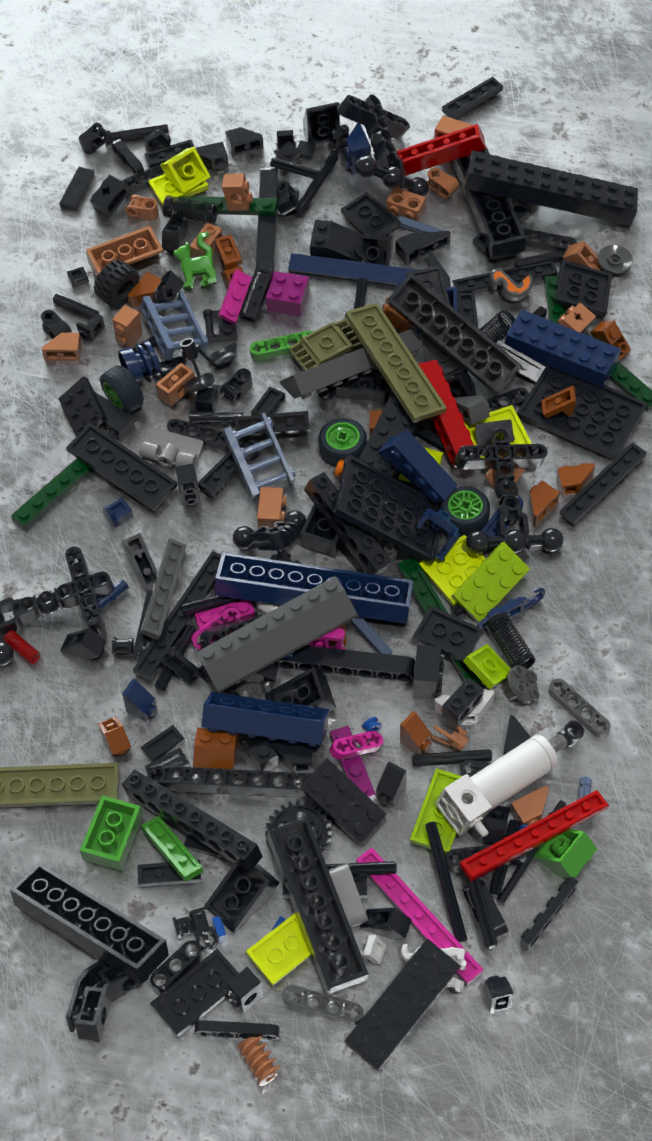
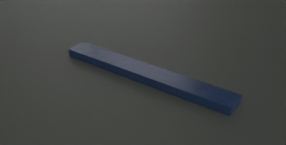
[288,253,418,285]

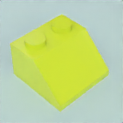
[160,147,211,194]

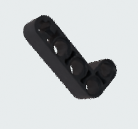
[319,376,392,411]
[200,611,267,649]

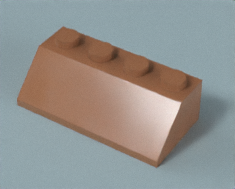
[86,226,164,275]

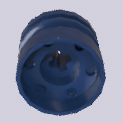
[118,340,161,384]

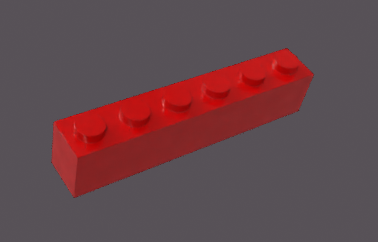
[396,124,486,176]
[418,360,474,468]

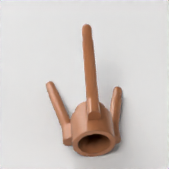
[432,708,470,751]

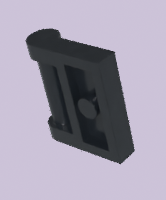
[203,309,238,343]

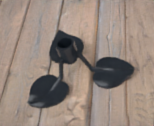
[159,338,237,392]

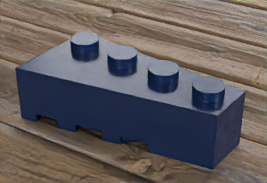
[377,430,458,503]

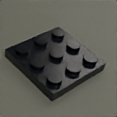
[554,260,612,318]

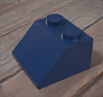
[344,123,371,175]

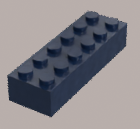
[505,310,621,388]
[201,692,330,746]

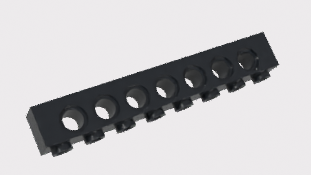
[122,769,263,872]

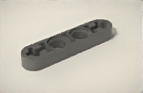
[549,678,611,738]
[282,985,364,1025]

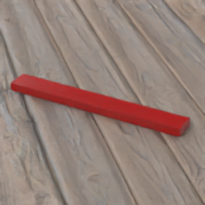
[459,790,609,881]

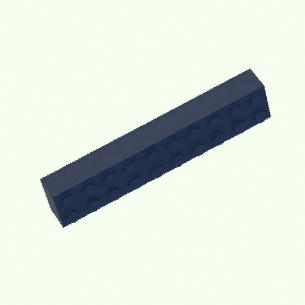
[215,552,414,624]

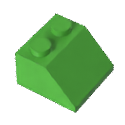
[534,829,597,879]

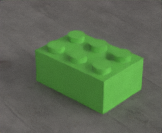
[80,795,143,871]

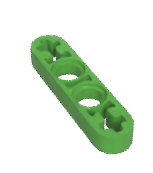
[250,331,314,360]

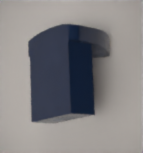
[102,498,133,526]

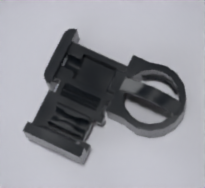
[173,907,218,952]

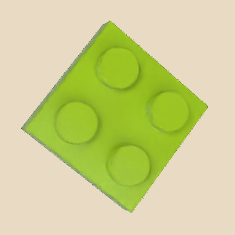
[463,644,511,690]

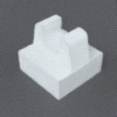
[360,935,387,964]

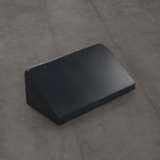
[474,419,514,445]

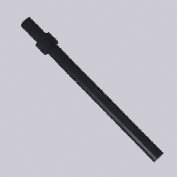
[497,800,567,905]

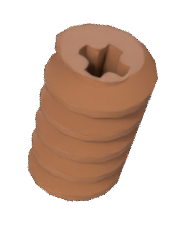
[237,1036,281,1086]

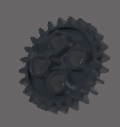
[265,800,332,856]

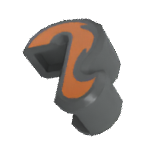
[489,269,533,302]

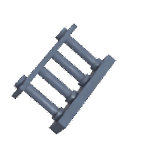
[140,291,208,361]
[223,413,296,500]

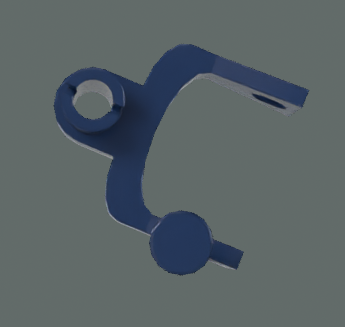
[417,509,461,561]

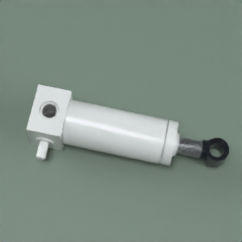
[435,721,584,837]

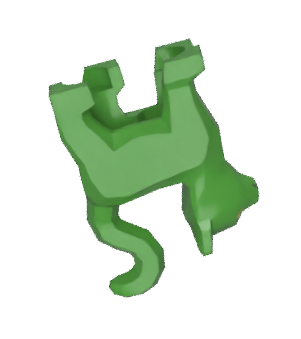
[174,232,217,290]

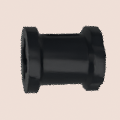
[112,637,134,655]

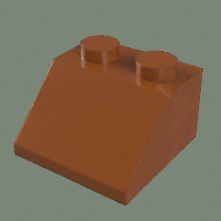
[193,727,239,769]

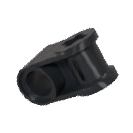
[78,122,111,154]
[277,181,299,215]
[153,270,184,304]
[41,310,72,339]
[220,368,253,403]

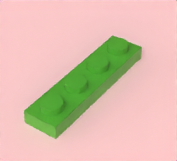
[141,816,203,882]

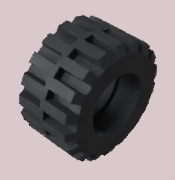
[93,259,140,308]

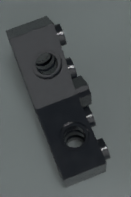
[66,960,149,1041]

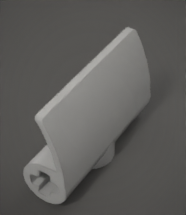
[139,427,203,468]

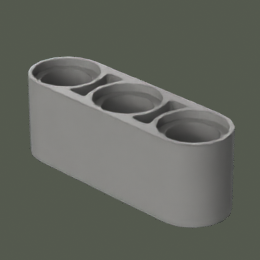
[329,863,368,928]

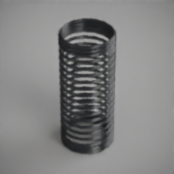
[163,195,218,225]
[479,310,515,343]
[486,612,536,669]

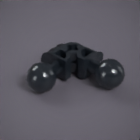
[232,510,307,551]

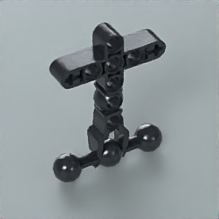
[337,94,429,197]
[455,428,564,555]
[0,546,114,666]

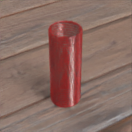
[4,630,41,664]

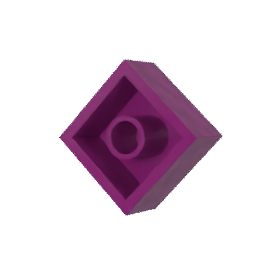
[266,271,309,317]

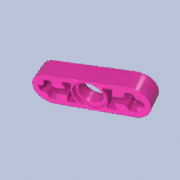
[191,607,241,649]
[329,731,383,760]

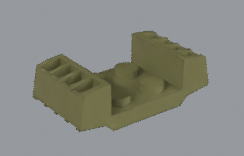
[289,318,364,371]

